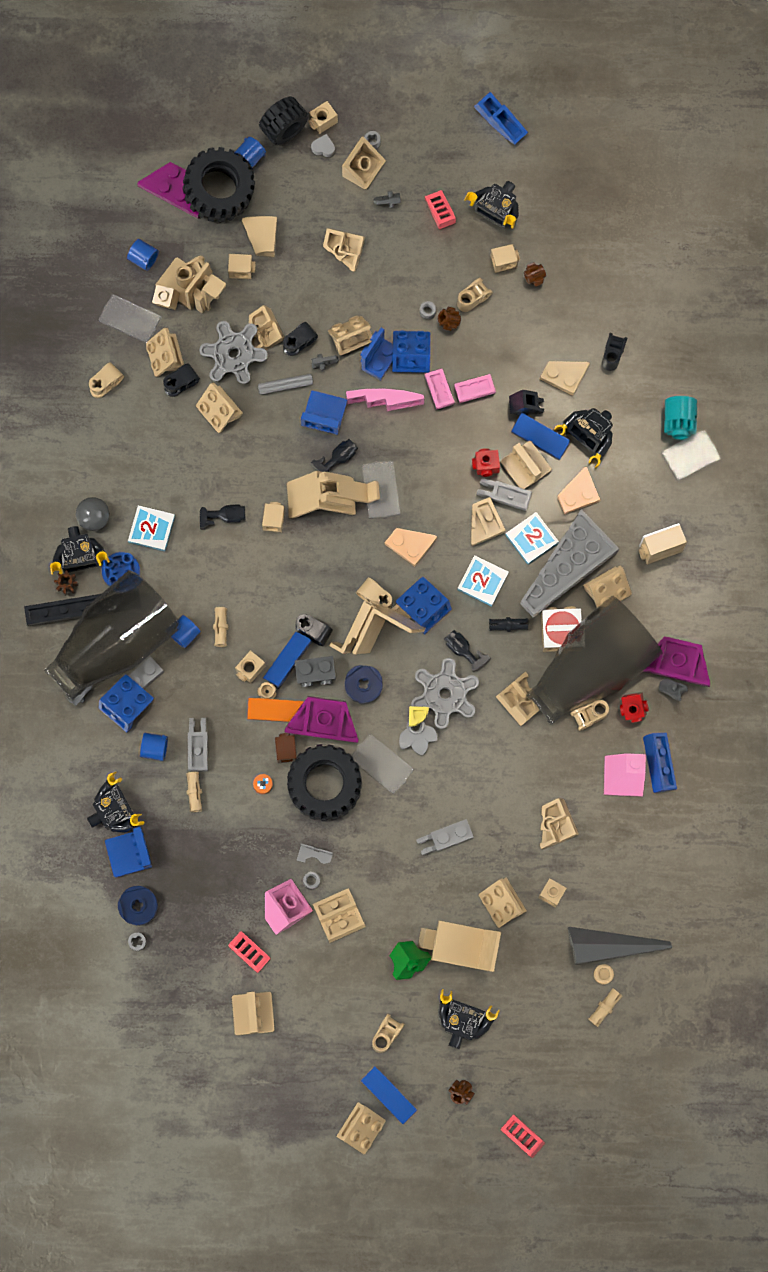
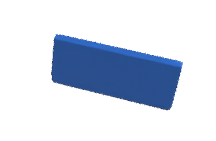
[511,413,570,460]
[263,632,312,689]
[643,733,677,793]

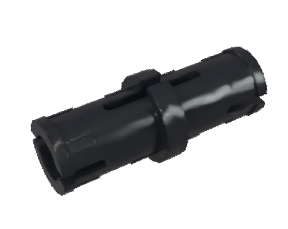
[489,617,528,632]

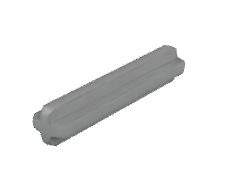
[258,374,313,394]

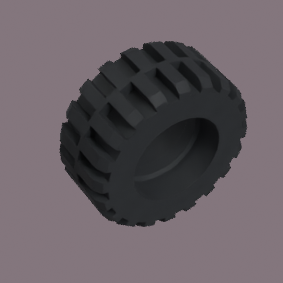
[183,147,255,222]
[287,744,362,821]

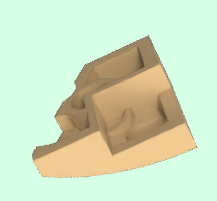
[242,216,277,257]
[323,228,365,272]
[249,305,285,350]
[496,672,539,726]
[540,798,579,849]

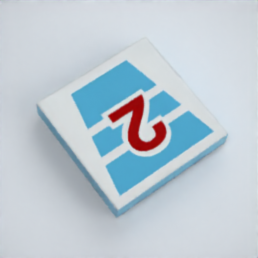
[128,505,175,551]
[506,512,559,564]
[458,555,509,607]

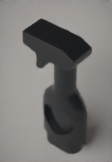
[311,439,358,472]
[200,504,246,530]
[444,630,491,672]

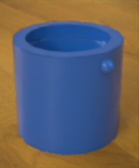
[234,137,266,169]
[127,239,159,271]
[167,615,201,648]
[140,733,168,761]

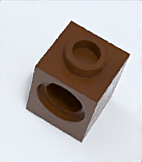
[275,733,297,763]

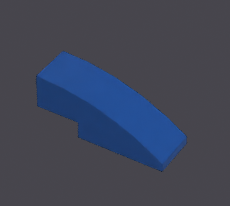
[474,92,528,145]
[361,1066,417,1124]

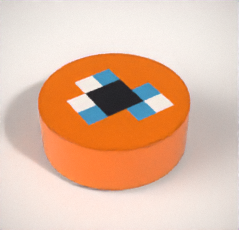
[253,774,273,794]

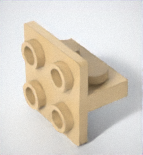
[328,316,372,356]
[146,328,184,377]
[196,382,243,433]
[500,441,552,489]
[583,566,632,612]
[479,877,527,928]
[232,992,275,1035]
[336,1102,386,1154]

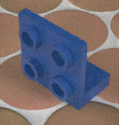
[360,327,393,381]
[392,330,430,373]
[301,390,347,435]
[396,577,452,634]
[98,674,154,732]
[105,827,152,877]

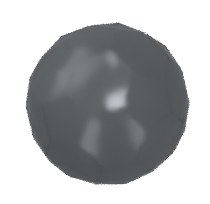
[76,497,110,531]

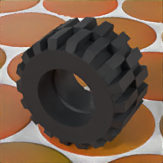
[259,96,309,145]

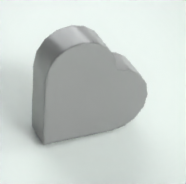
[311,134,335,157]

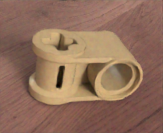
[176,256,212,288]
[457,278,493,312]
[89,362,124,398]
[356,577,392,609]
[570,700,609,731]
[372,1014,405,1053]

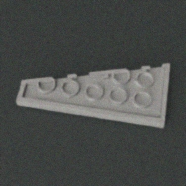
[521,509,619,617]

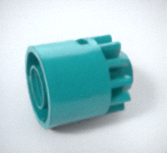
[664,396,697,439]

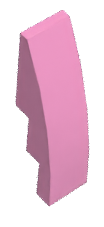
[346,389,424,411]

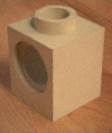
[308,101,338,134]
[491,244,520,273]
[228,254,256,279]
[152,285,180,310]
[262,502,285,532]
[235,650,266,683]
[539,878,567,908]

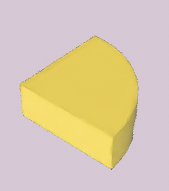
[409,706,429,727]

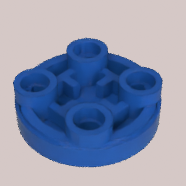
[102,552,140,590]

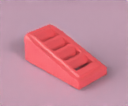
[425,190,456,229]
[228,931,271,973]
[500,1114,545,1158]

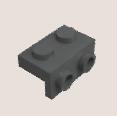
[295,656,336,687]

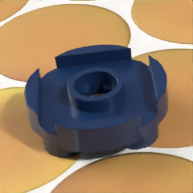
[345,665,383,704]
[118,886,158,926]

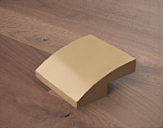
[313,888,365,943]

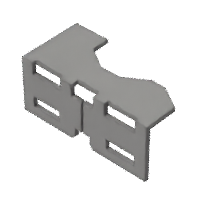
[297,843,333,864]

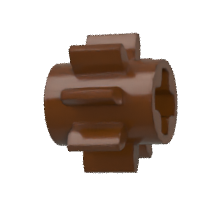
[523,262,546,287]
[438,306,461,331]
[54,570,78,596]
[448,1080,475,1105]

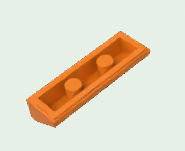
[247,698,304,722]

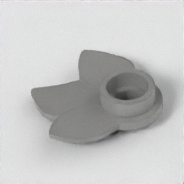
[399,721,437,756]

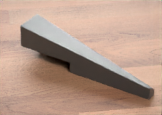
[568,927,672,965]

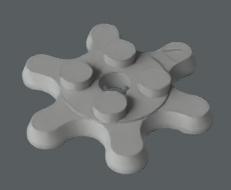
[199,321,268,384]
[411,658,479,729]

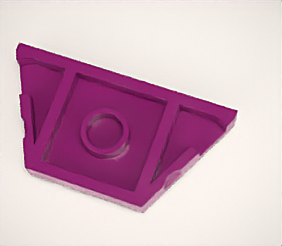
[137,162,200,219]
[637,636,711,687]
[284,696,358,743]

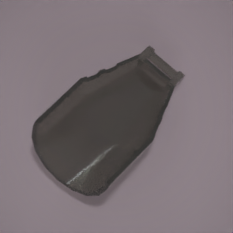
[44,570,181,700]
[526,595,663,725]

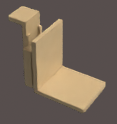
[156,257,226,313]
[287,471,380,519]
[329,600,426,655]
[418,921,501,972]

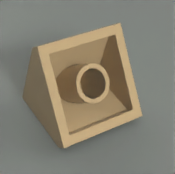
[342,137,386,190]

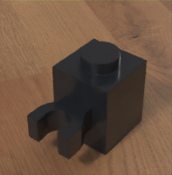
[509,390,544,416]

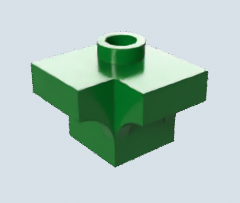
[389,941,432,980]

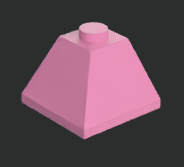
[604,754,646,797]
[265,879,313,935]

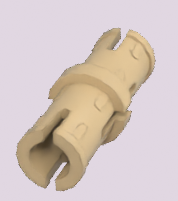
[213,607,228,647]
[186,772,202,812]
[588,988,622,1027]

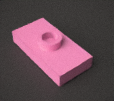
[424,369,454,410]
[454,374,496,403]

